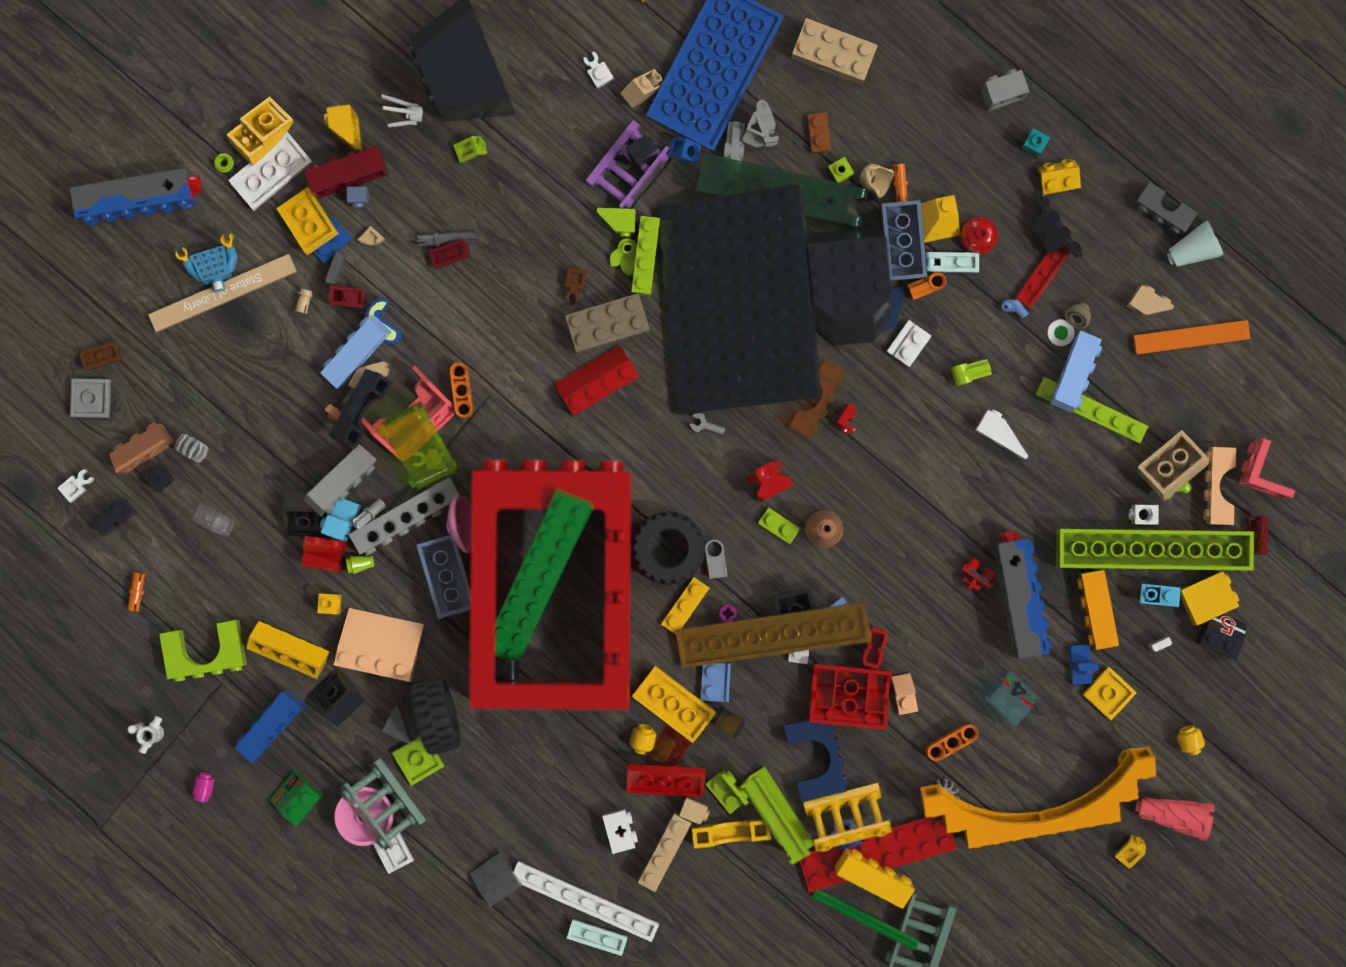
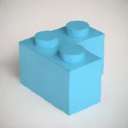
[320,499,362,541]

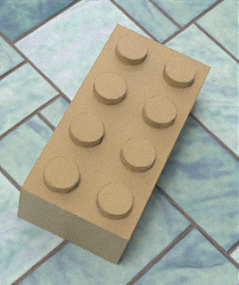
[791,18,878,85]

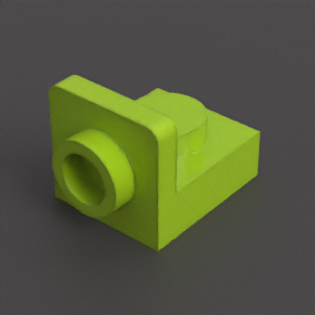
[453,136,487,163]

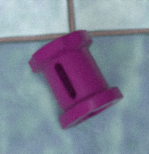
[719,604,737,622]

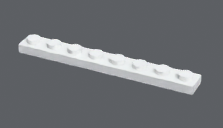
[514,861,659,942]

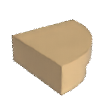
[357,226,385,245]

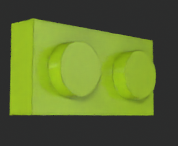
[758,507,801,544]

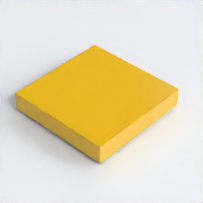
[1082,666,1137,721]

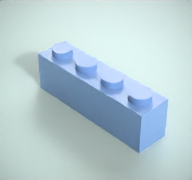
[321,316,391,389]
[1050,331,1102,412]

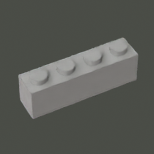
[304,444,376,516]

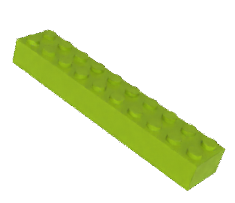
[1056,529,1254,570]

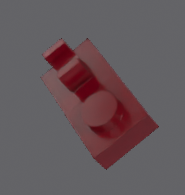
[429,239,471,269]
[1248,516,1270,555]

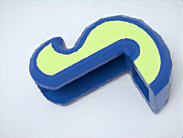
[365,298,402,345]

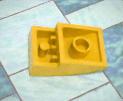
[226,97,294,166]

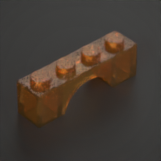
[788,360,846,439]

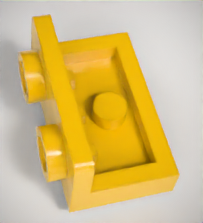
[1038,159,1081,195]

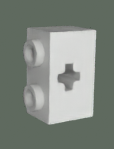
[603,808,638,854]

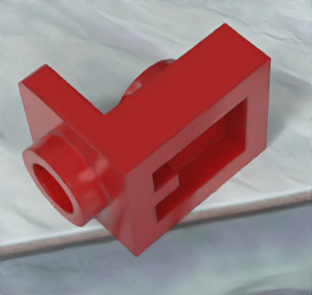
[836,403,856,434]

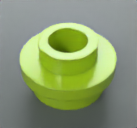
[214,153,234,173]

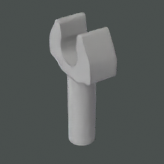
[689,413,725,435]

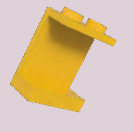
[1180,571,1239,625]

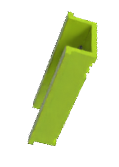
[741,766,814,865]

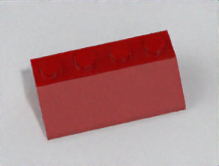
[555,345,640,417]

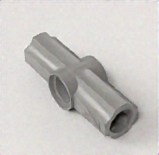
[723,121,745,182]

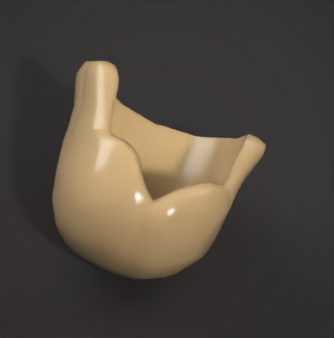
[860,164,894,198]

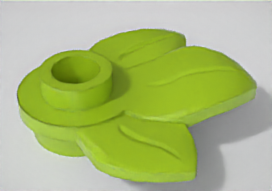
[610,238,637,276]

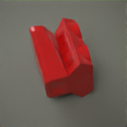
[746,460,794,502]
[302,536,348,572]

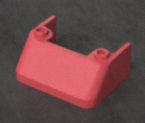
[361,366,455,460]

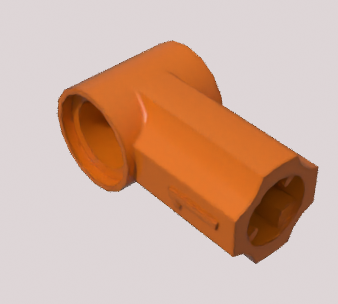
[907,272,946,300]

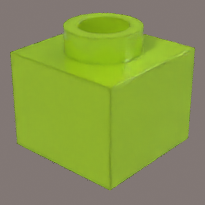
[827,157,854,185]

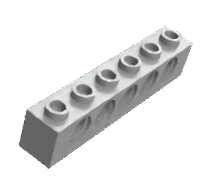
[348,477,461,556]

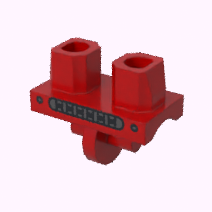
[960,558,996,592]

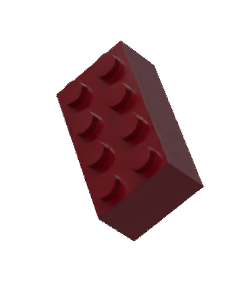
[304,146,390,199]

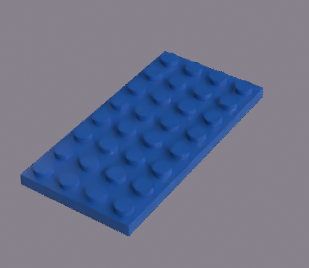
[646,0,784,152]

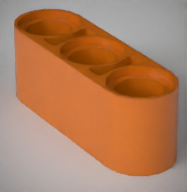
[450,362,474,419]
[926,723,979,761]

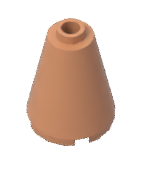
[805,510,843,548]

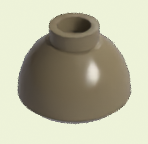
[1065,303,1091,328]

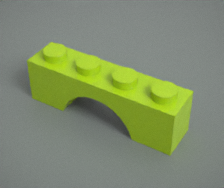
[632,216,660,297]

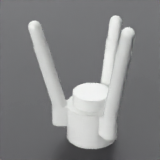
[381,95,423,127]

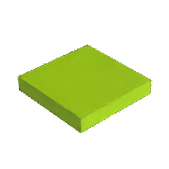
[392,736,445,786]

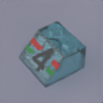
[984,671,1038,727]

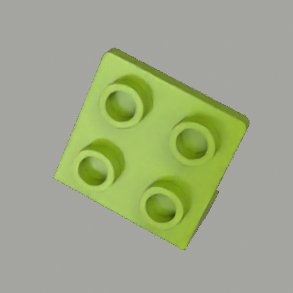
[706,769,749,814]

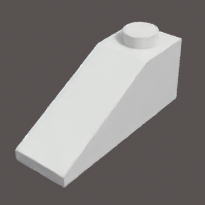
[974,409,1028,460]

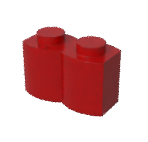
[861,627,887,668]

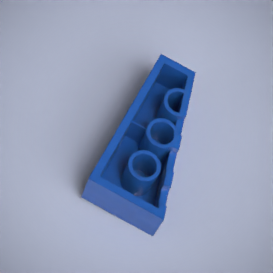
[235,689,306,763]

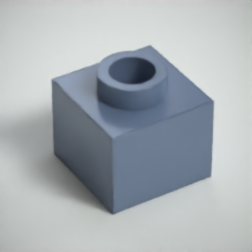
[347,187,369,208]

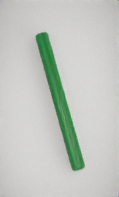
[812,889,919,950]

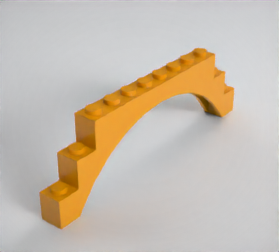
[920,746,1156,849]

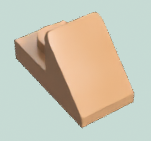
[891,673,918,715]

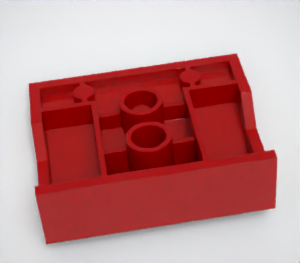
[809,663,892,730]

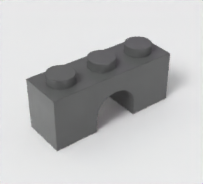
[1133,182,1198,235]

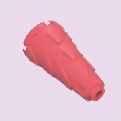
[1135,797,1214,842]

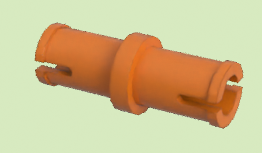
[893,164,908,202]
[127,572,146,612]

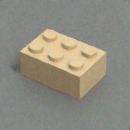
[1137,430,1209,501]

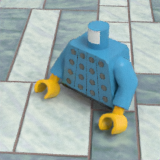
[176,233,238,292]

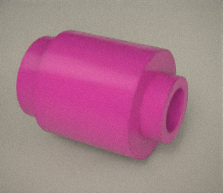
[192,772,215,802]

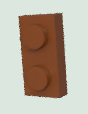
[807,112,831,153]

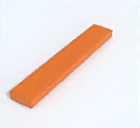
[1133,320,1250,355]

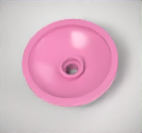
[446,496,472,553]
[335,787,393,846]

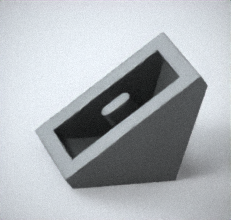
[382,704,412,743]

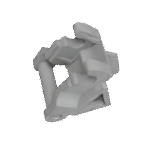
[743,100,779,148]

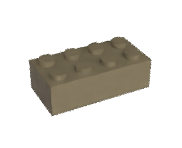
[565,293,650,354]

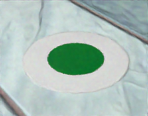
[1048,319,1074,346]

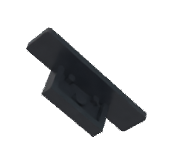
[1028,193,1083,258]

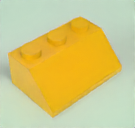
[324,105,362,153]

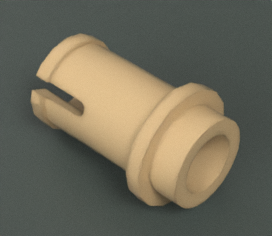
[295,289,313,314]

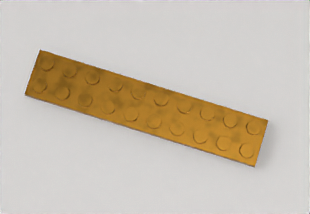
[675,602,871,668]

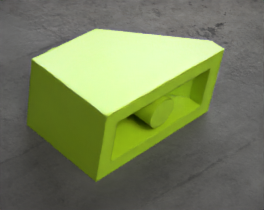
[597,208,636,238]

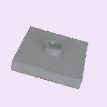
[70,379,111,418]

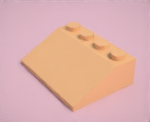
[334,608,424,682]

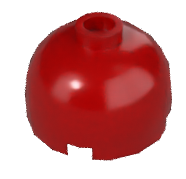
[959,217,998,256]

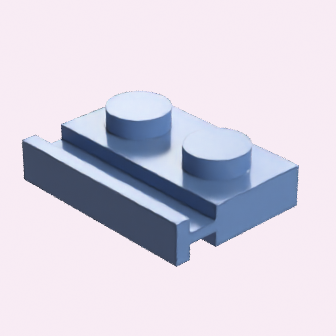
[701,663,731,702]

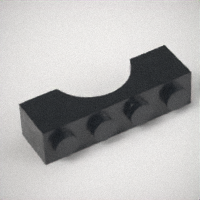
[328,369,392,449]

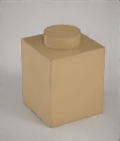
[679,796,710,825]

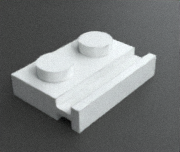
[886,320,931,367]
[373,827,414,874]

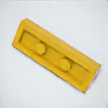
[661,577,709,634]

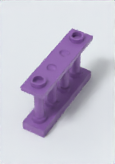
[586,120,669,209]

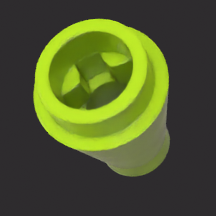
[345,556,375,575]

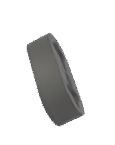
[325,250,347,286]

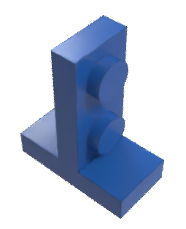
[1069,645,1098,684]

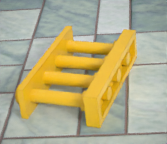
[803,783,891,851]

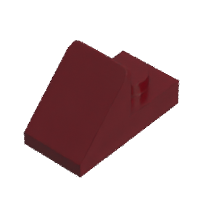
[328,285,365,309]

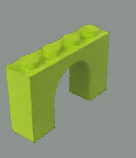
[160,620,247,682]

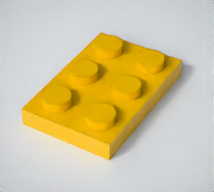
[276,187,339,255]

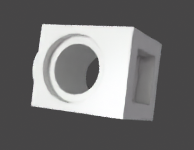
[1128,505,1159,525]

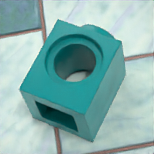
[1021,128,1050,158]

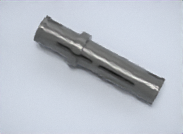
[417,230,476,247]

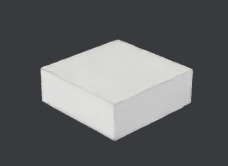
[1148,637,1172,652]

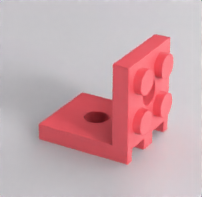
[1239,439,1295,499]

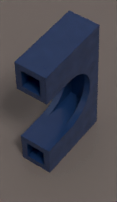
[783,719,849,802]

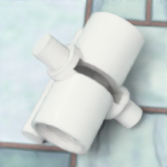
[128,716,164,754]

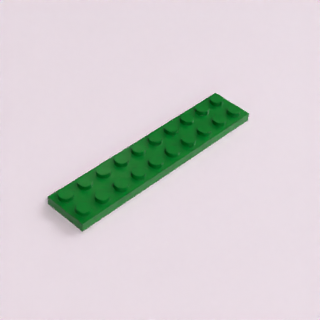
[495,489,593,661]

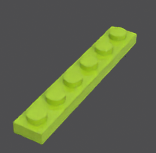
[1035,377,1148,444]

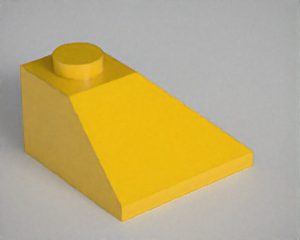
[921,195,960,243]

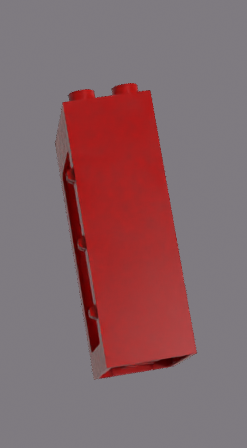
[470,460,632,710]

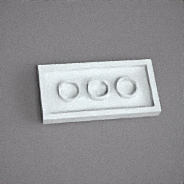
[228,132,312,211]

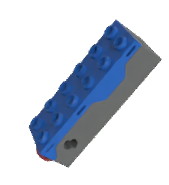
[70,168,202,226]
[993,531,1052,659]

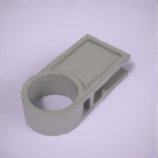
[705,540,728,579]

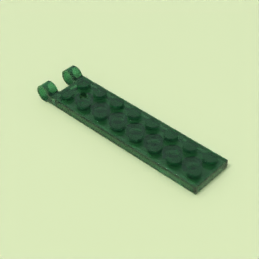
[696,153,869,228]

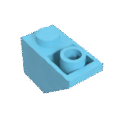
[1140,584,1181,607]

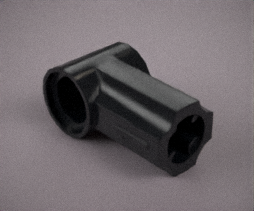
[495,659,519,680]

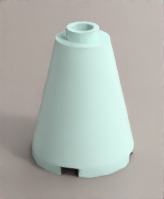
[1167,221,1223,267]

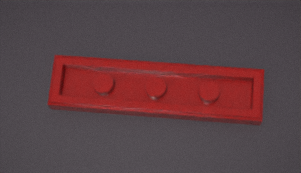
[1014,244,1071,310]

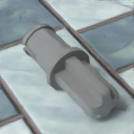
[352,499,386,529]

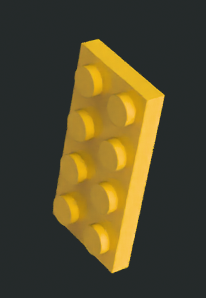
[632,665,716,743]

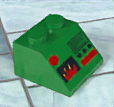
[270,770,324,826]

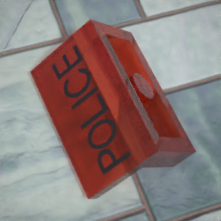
[647,726,692,767]

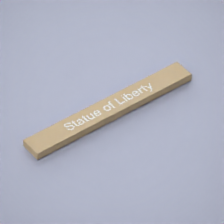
[148,254,297,332]

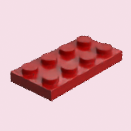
[627,764,705,797]

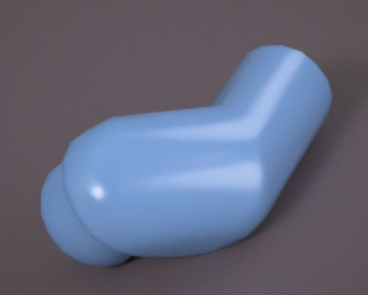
[1001,299,1029,319]

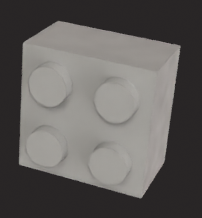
[980,69,1030,111]

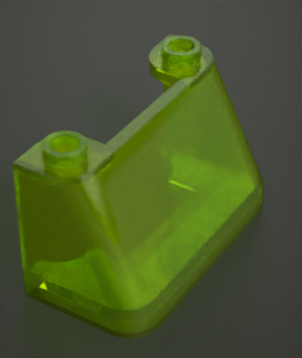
[379,400,459,490]

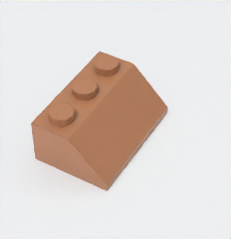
[109,423,175,474]

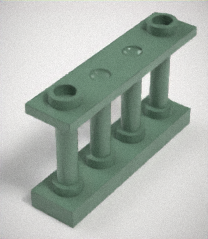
[339,758,426,851]
[885,892,957,967]

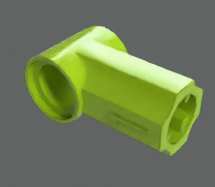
[951,359,992,386]

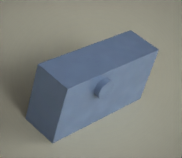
[880,200,927,281]
[416,535,471,619]

